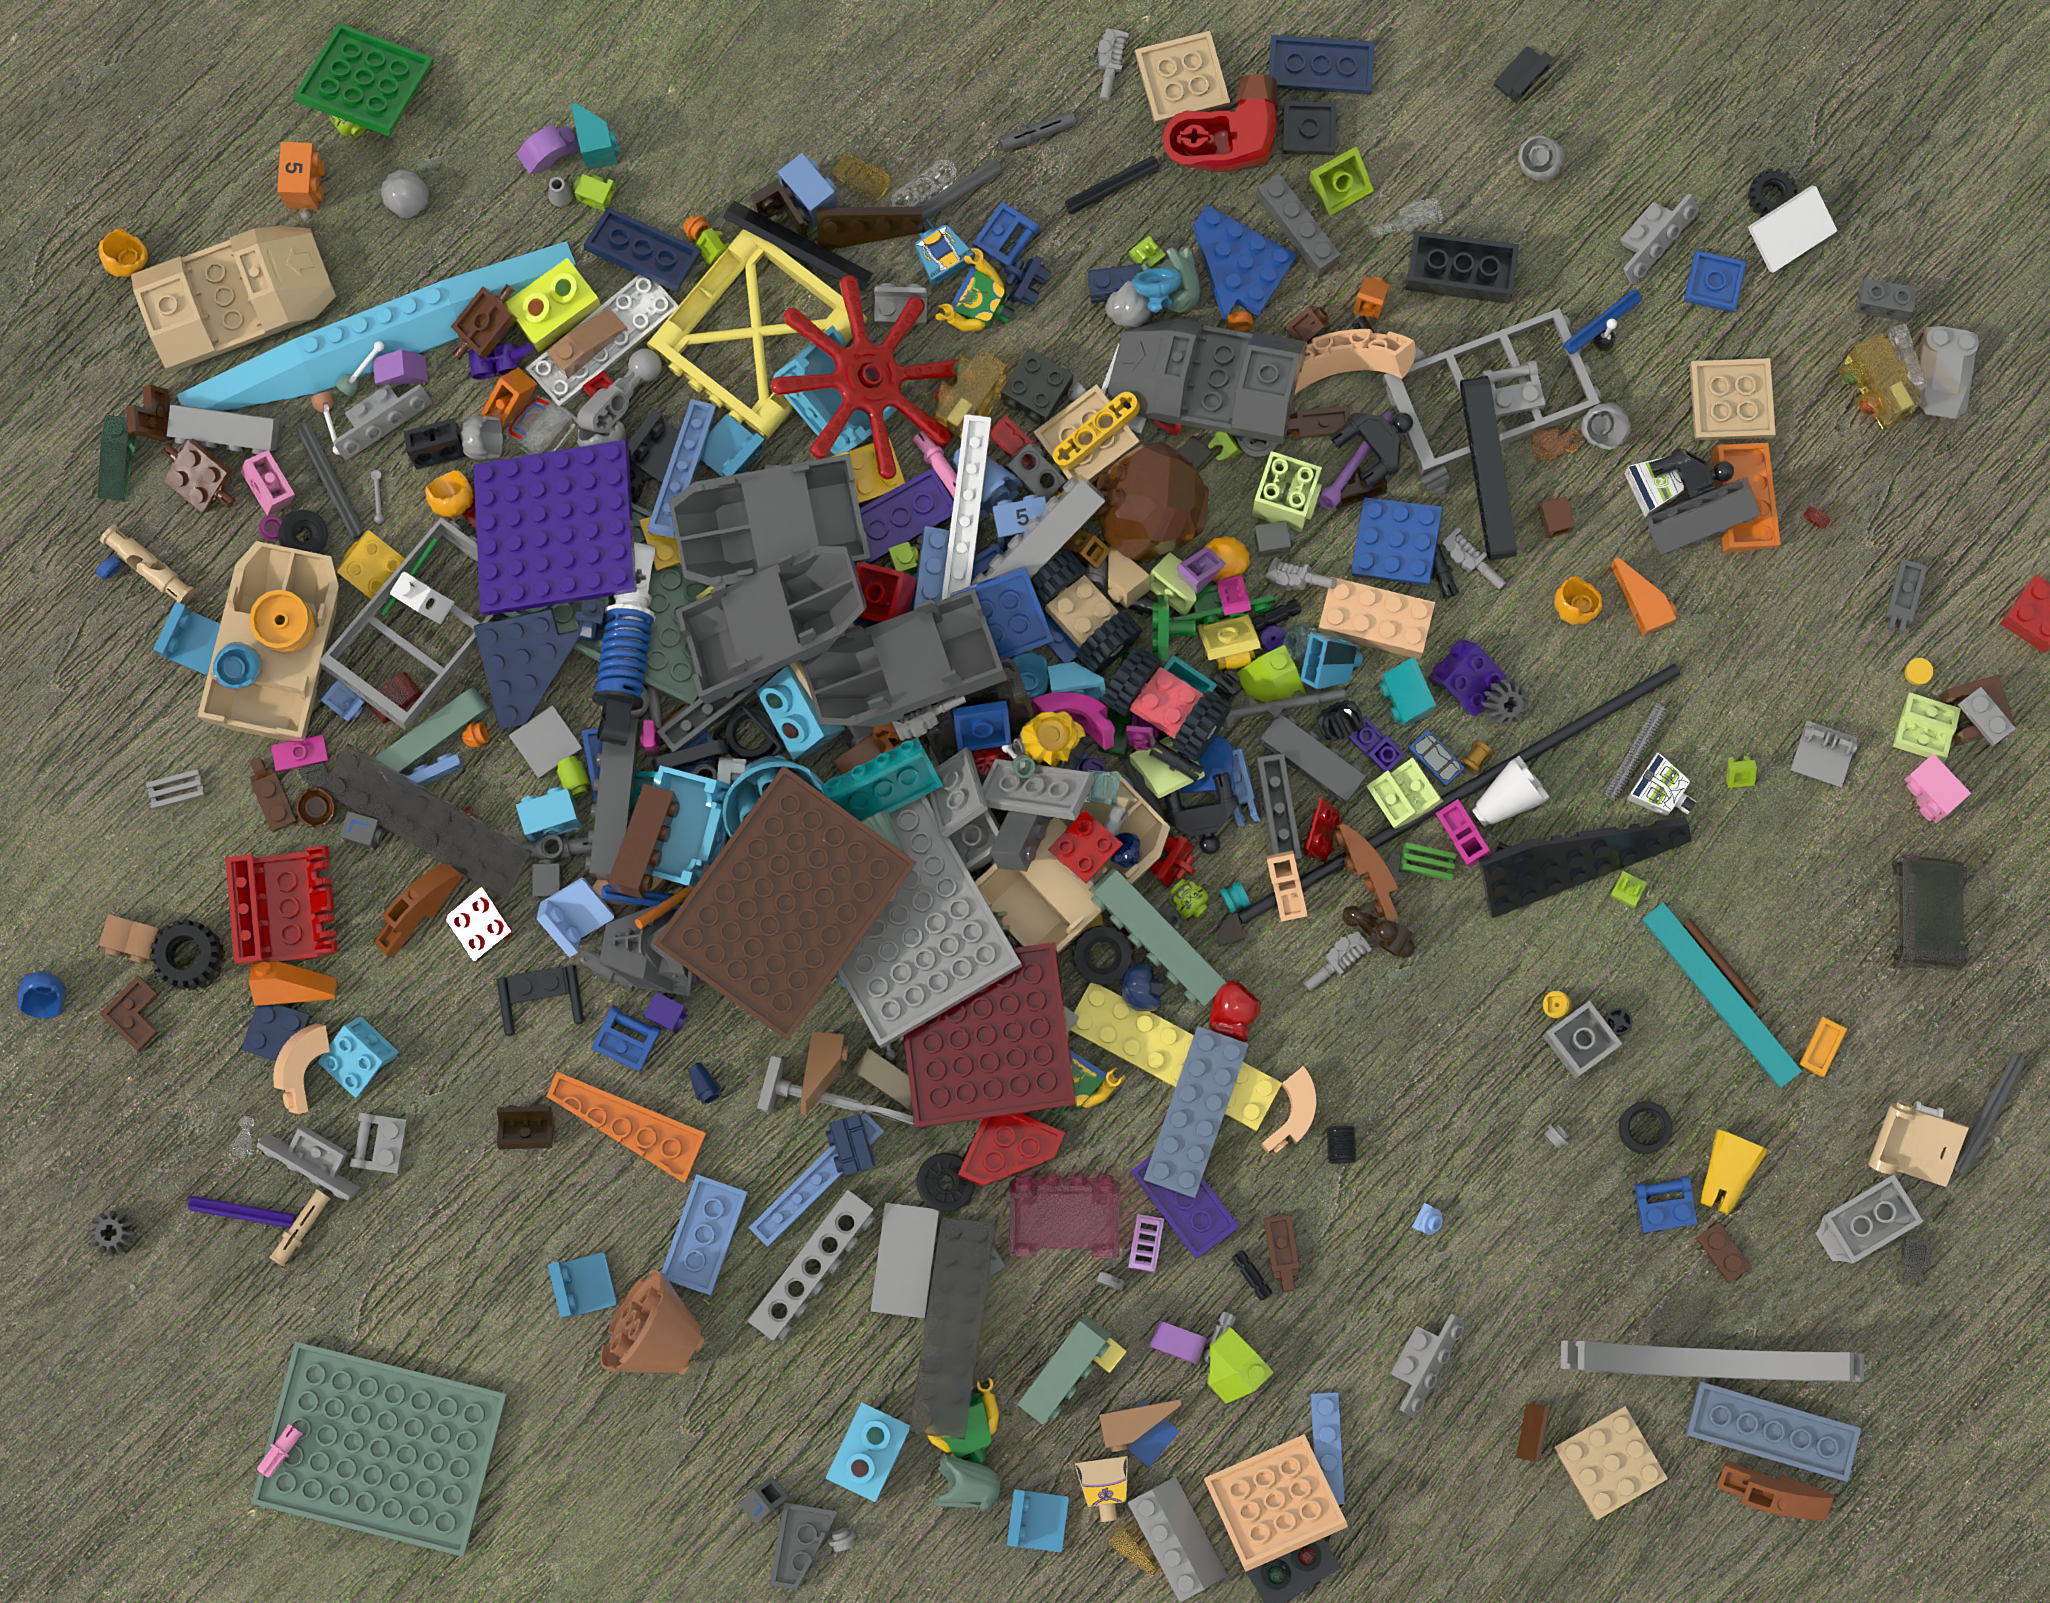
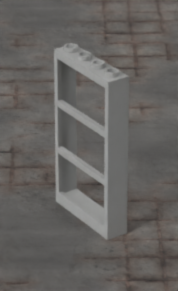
[1382,308,1601,477]
[319,517,503,731]

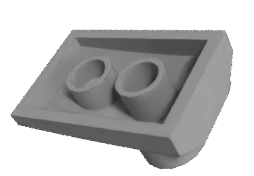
[1913,326,1979,420]
[930,802,1001,873]
[1815,1174,1924,1264]

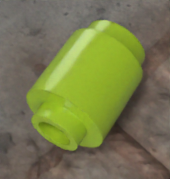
[557,756,591,798]

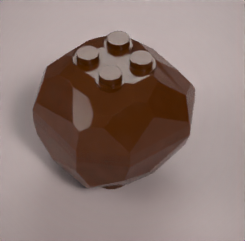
[1095,442,1209,560]

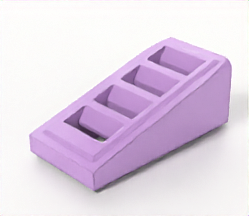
[1128,1214,1164,1273]

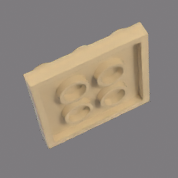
[1135,31,1230,125]
[1690,358,1776,440]
[1034,384,1142,483]
[1553,1406,1668,1520]

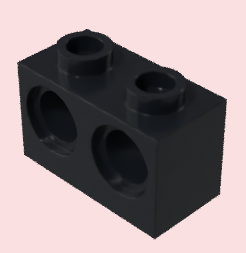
[404,418,466,470]

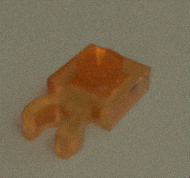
[1531,429,1580,460]

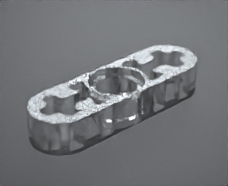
[891,160,957,207]
[1888,323,1926,396]

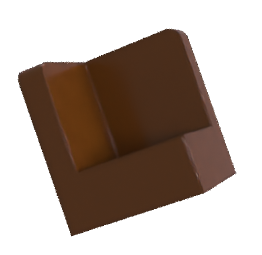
[1538,496,1575,538]

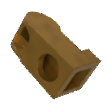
[1061,530,1111,569]

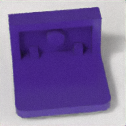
[1428,639,1507,716]

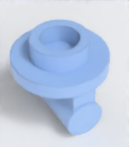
[1412,1203,1443,1235]

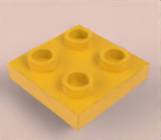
[335,530,405,600]

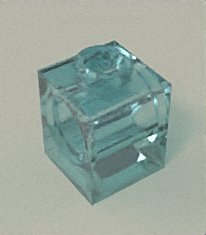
[1084,770,1120,805]

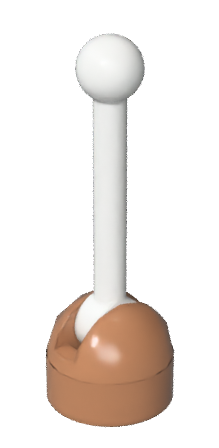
[311,392,340,455]

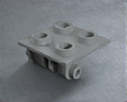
[1790,721,1858,788]

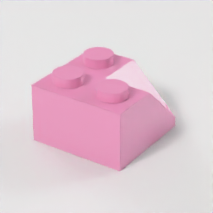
[1904,753,1971,823]

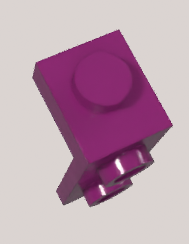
[1126,713,1159,751]

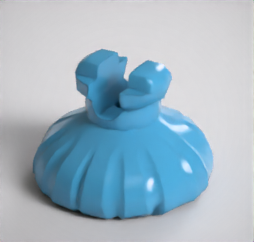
[1132,267,1182,312]

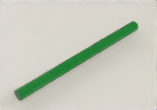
[380,537,439,616]

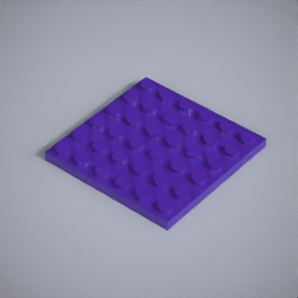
[474,440,637,616]

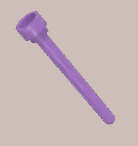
[1317,411,1393,510]

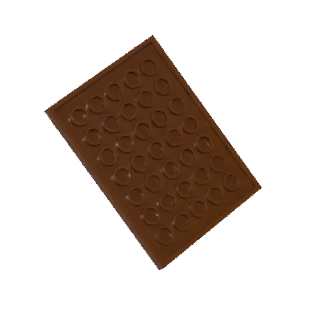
[653,766,917,1041]

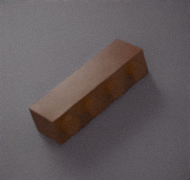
[608,784,680,899]

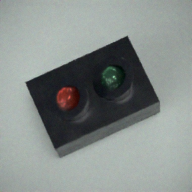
[1240,1538,1341,1603]

